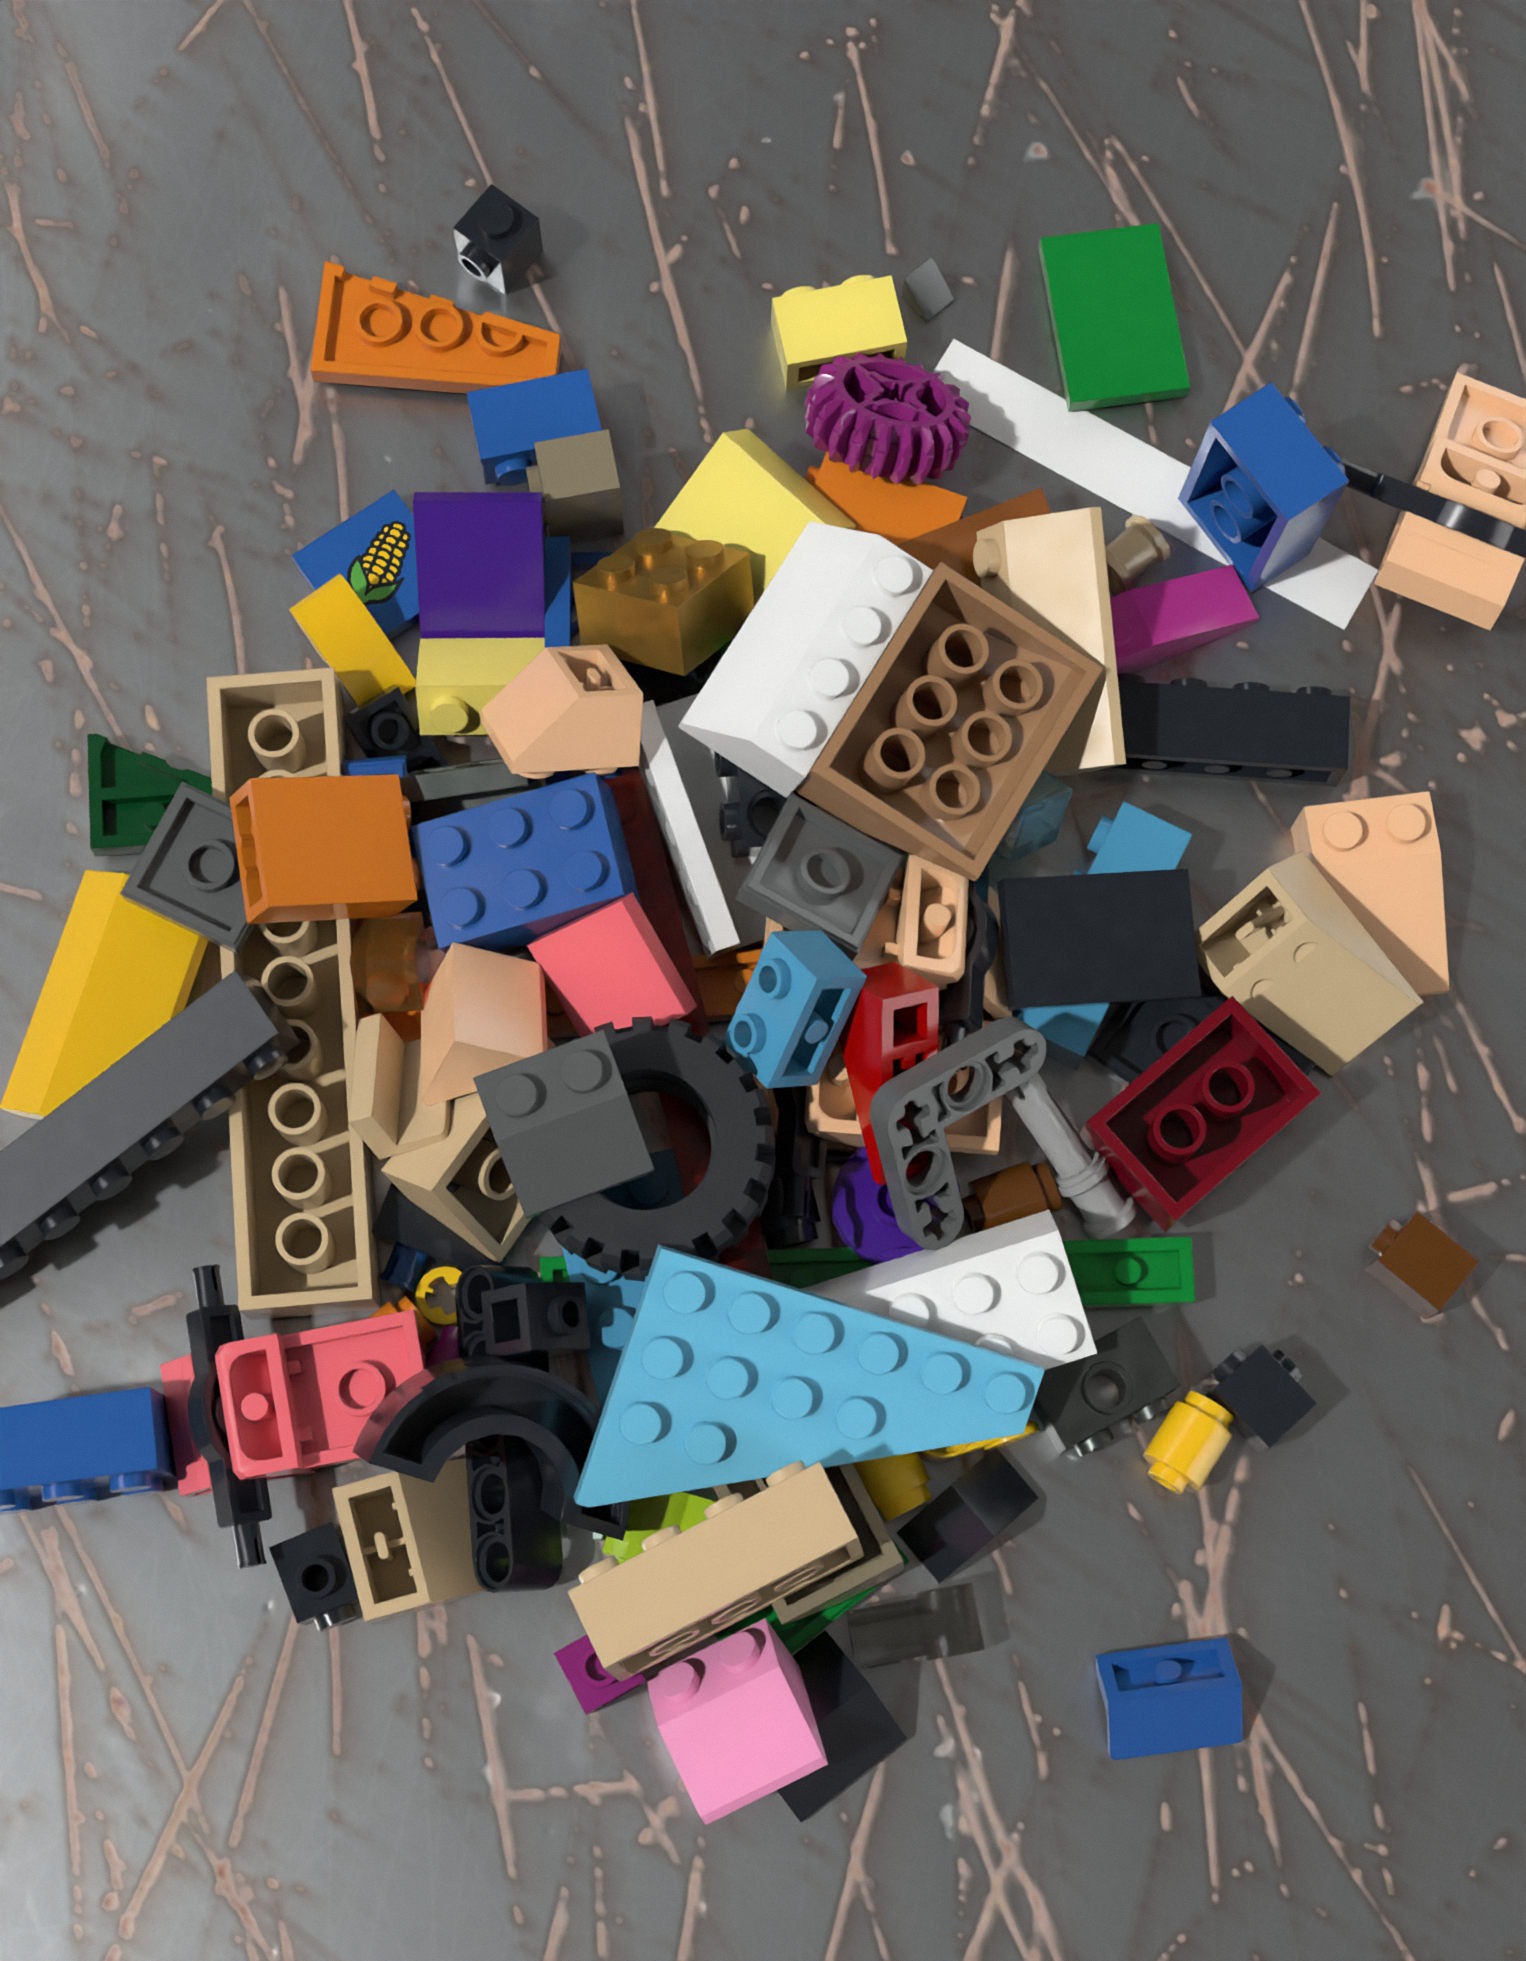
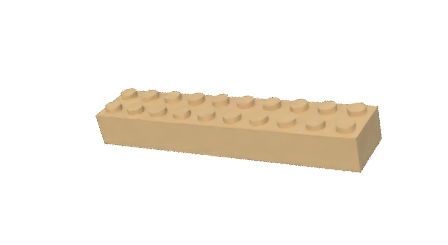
[206,667,381,1320]

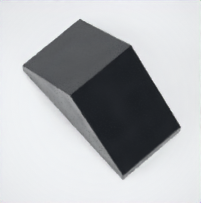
[896,1447,1039,1584]

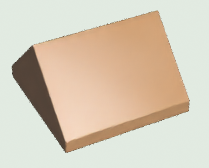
[421,942,548,1106]

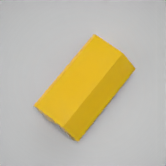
[0,870,208,1120]

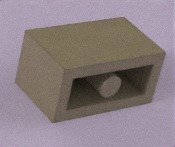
[525,429,624,544]

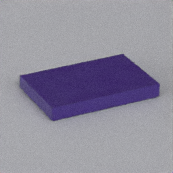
[413,492,545,639]

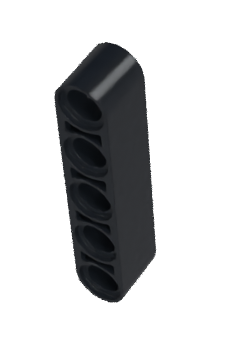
[455,1265,563,1593]

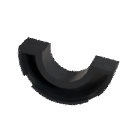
[352,1355,630,1541]

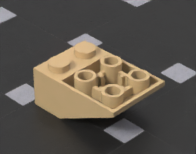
[1195,851,1424,1076]

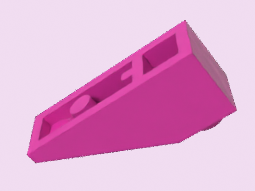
[1110,565,1259,674]

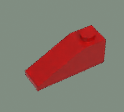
[839,962,939,1185]

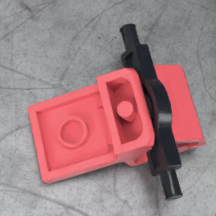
[160,1264,427,1569]

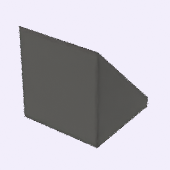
[901,256,954,323]

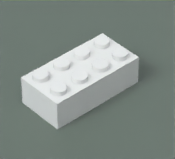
[802,1210,1097,1370]

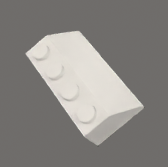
[678,521,933,798]

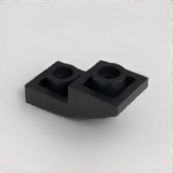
[342,684,448,825]

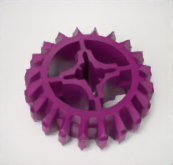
[804,352,971,484]

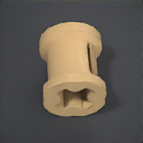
[1105,514,1171,595]

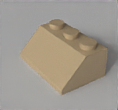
[381,1036,556,1263]

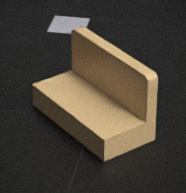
[348,1013,452,1160]

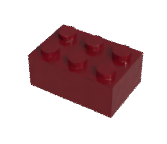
[1079,995,1322,1233]

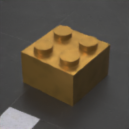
[573,528,754,676]

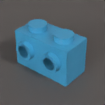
[723,930,867,1089]

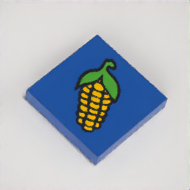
[291,489,419,641]

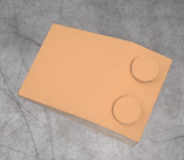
[1291,791,1450,997]

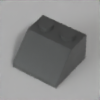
[473,1030,655,1219]

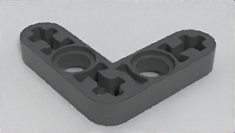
[869,1016,1046,1250]

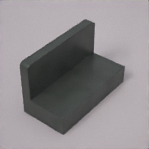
[399,757,542,823]

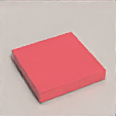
[527,892,697,1038]

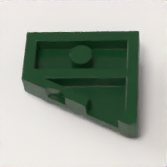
[87,734,212,857]

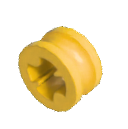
[415,1266,462,1328]

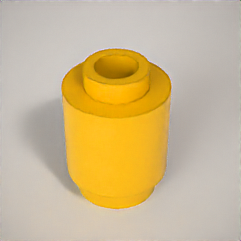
[1143,1391,1235,1494]
[853,1452,933,1522]

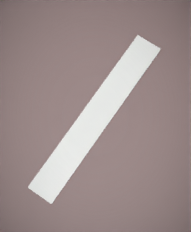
[932,339,1378,630]

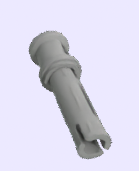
[1005,1072,1139,1240]

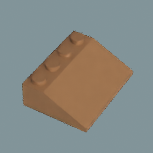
[794,562,1103,881]

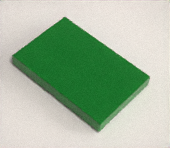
[1038,223,1190,412]

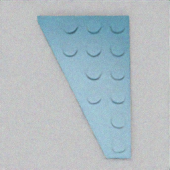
[574,1244,1045,1507]

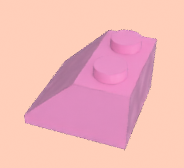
[646,1618,828,1825]

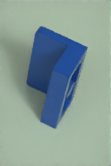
[1095,1637,1243,1760]

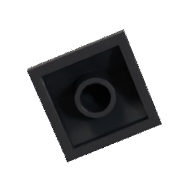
[777,1630,907,1822]

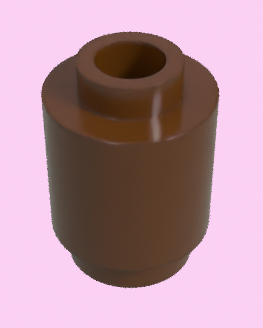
[961,1161,1062,1234]

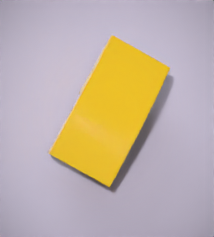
[289,573,416,707]

